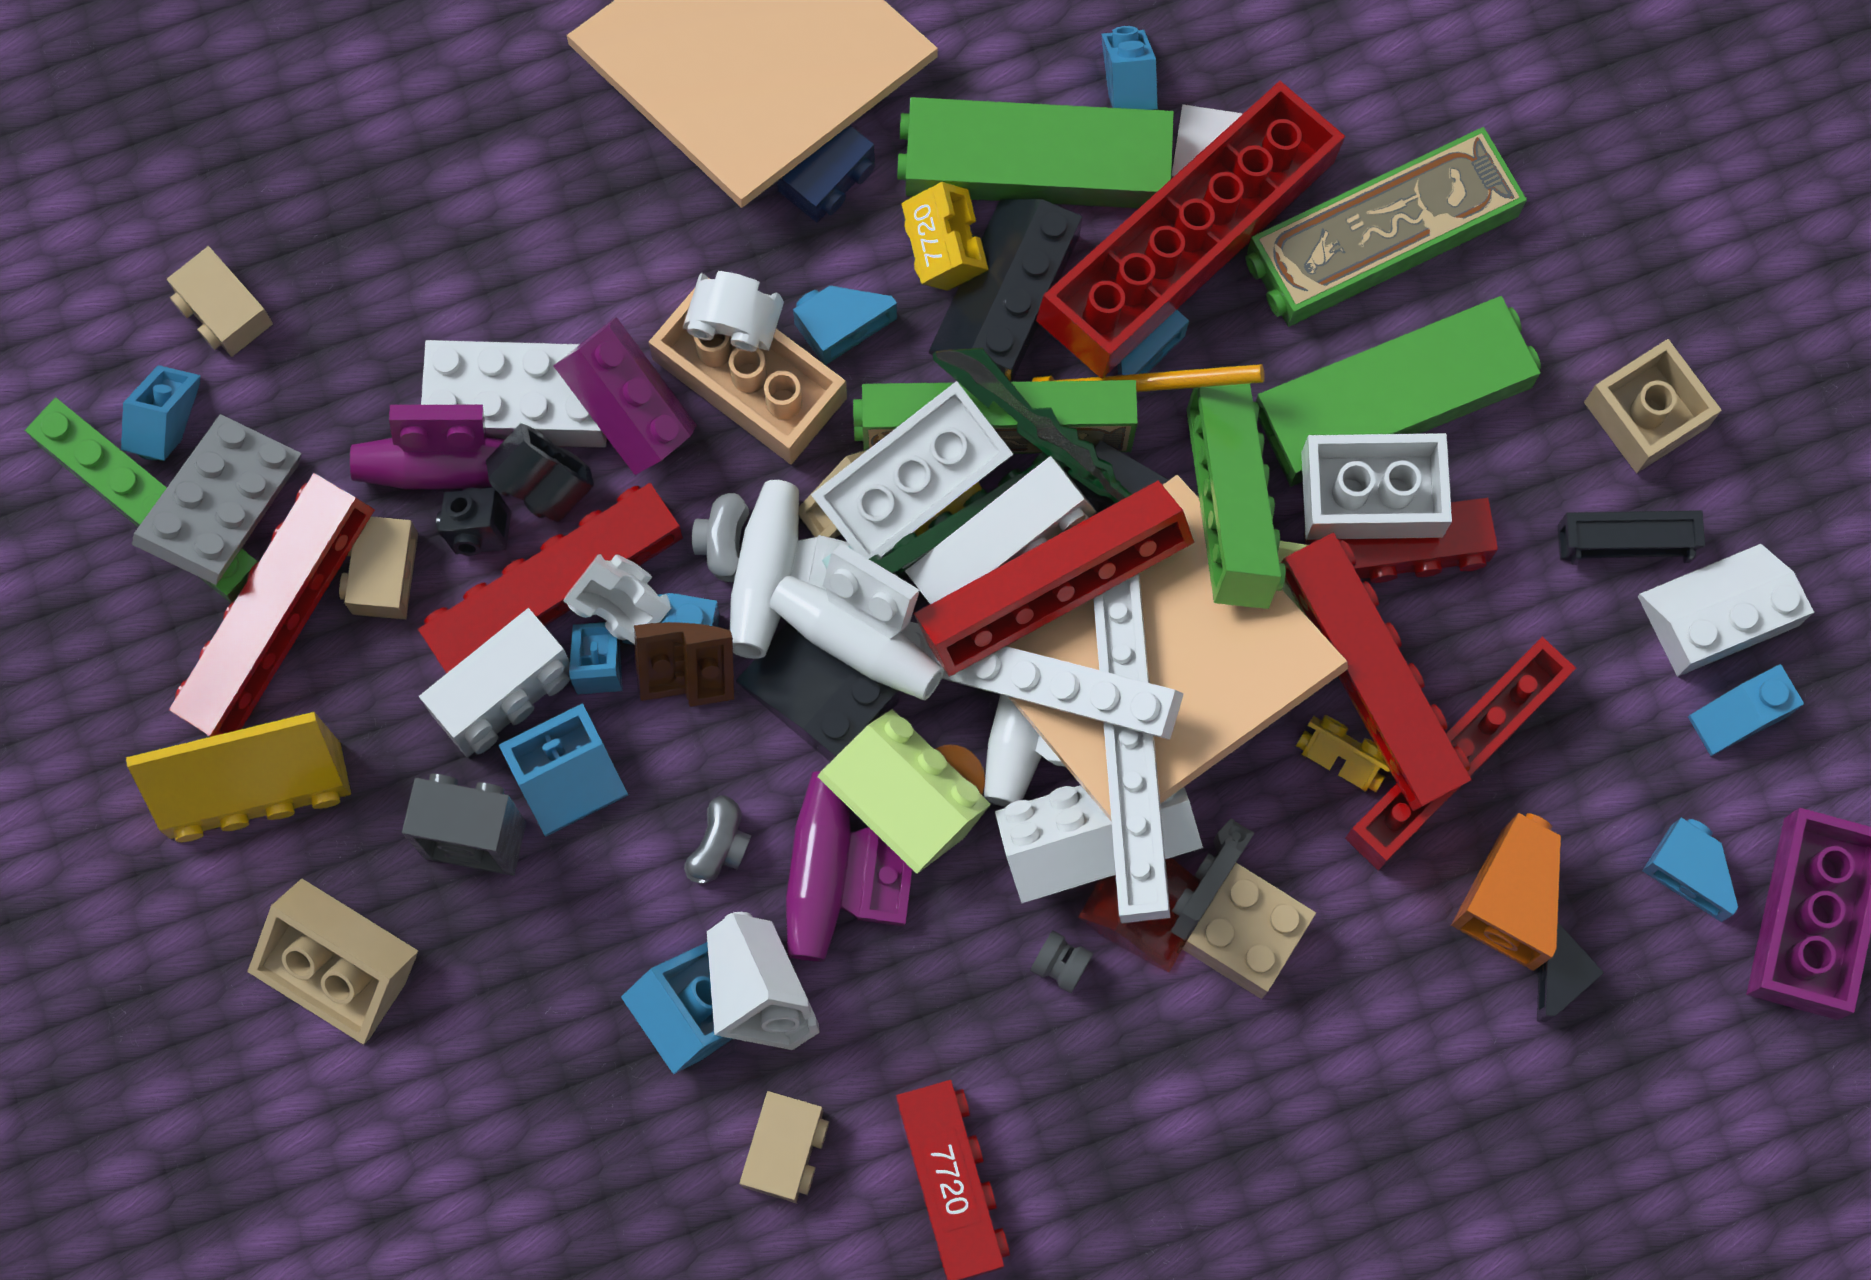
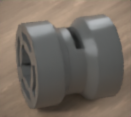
[1030,930,1094,994]

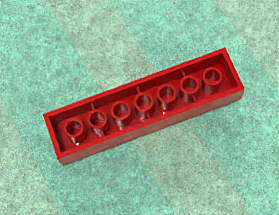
[1036,81,1346,379]

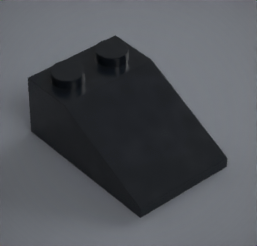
[736,623,899,762]

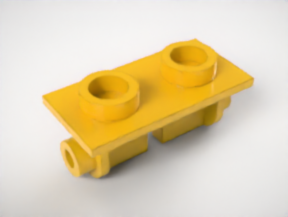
[1296,715,1390,792]

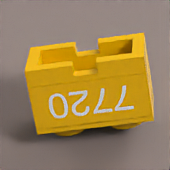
[901,182,989,291]

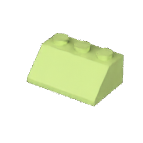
[817,709,991,874]

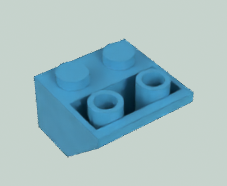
[499,703,628,837]

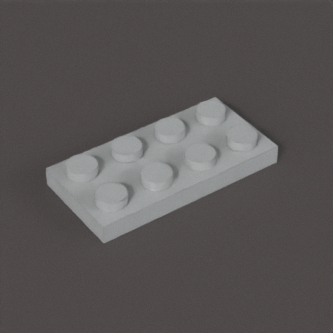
[132,414,302,585]

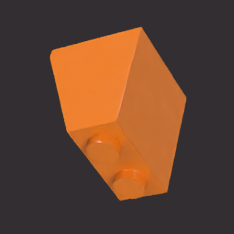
[1451,813,1561,971]

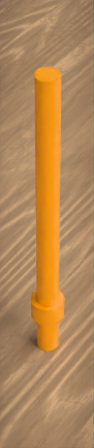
[1032,364,1264,392]

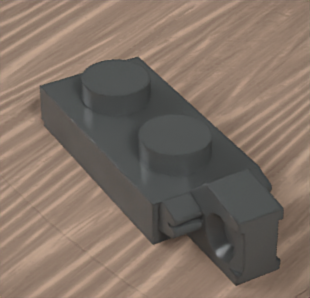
[1171,819,1254,940]

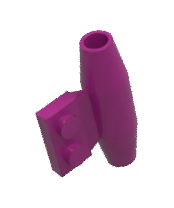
[350,404,505,489]
[786,771,912,962]

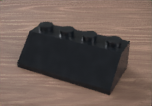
[929,199,1082,382]

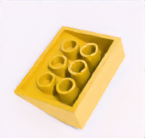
[126,712,351,842]

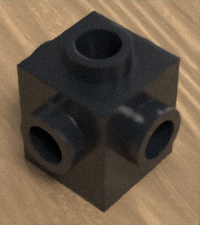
[436,488,512,556]

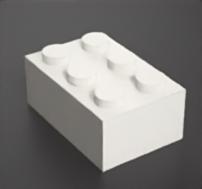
[1301,433,1452,540]
[419,608,570,758]

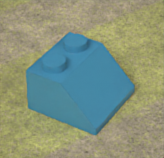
[621,942,732,1075]

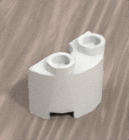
[683,271,784,352]
[563,554,671,644]

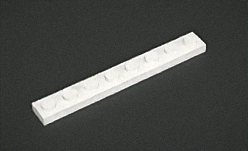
[1094,574,1170,923]
[901,622,1184,740]

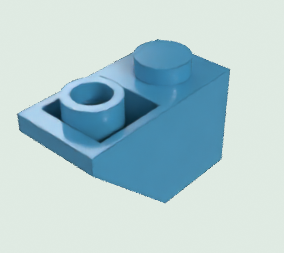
[1101,26,1158,110]

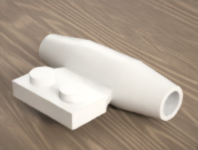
[730,480,850,659]
[770,543,944,700]
[984,694,1066,807]

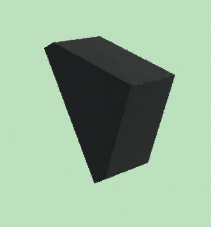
[1537,922,1604,1022]

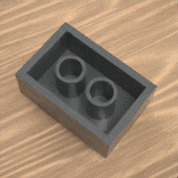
[402,774,527,876]

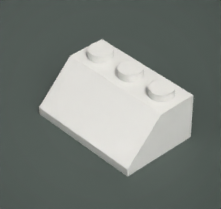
[1638,544,1814,677]

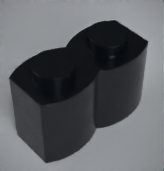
[486,423,594,522]

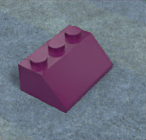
[553,317,697,475]

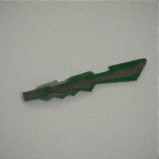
[933,348,1132,503]

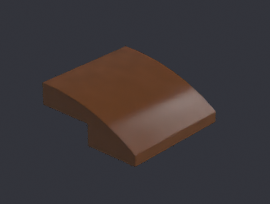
[634,622,734,707]

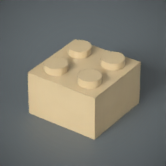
[1584,339,1722,474]
[1182,863,1316,999]

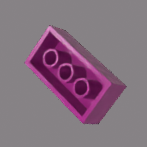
[1746,808,1871,1020]

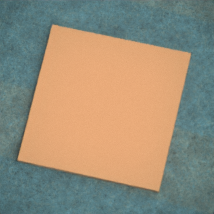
[567,0,938,208]
[1007,475,1348,822]

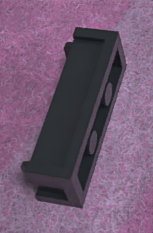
[1557,510,1705,565]

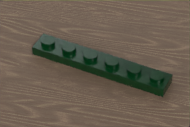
[869,442,1082,580]

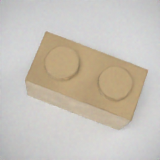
[167,246,273,357]
[339,517,418,619]
[739,1091,829,1203]

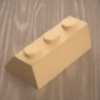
[248,879,418,1045]

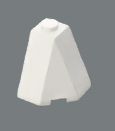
[707,912,820,1050]

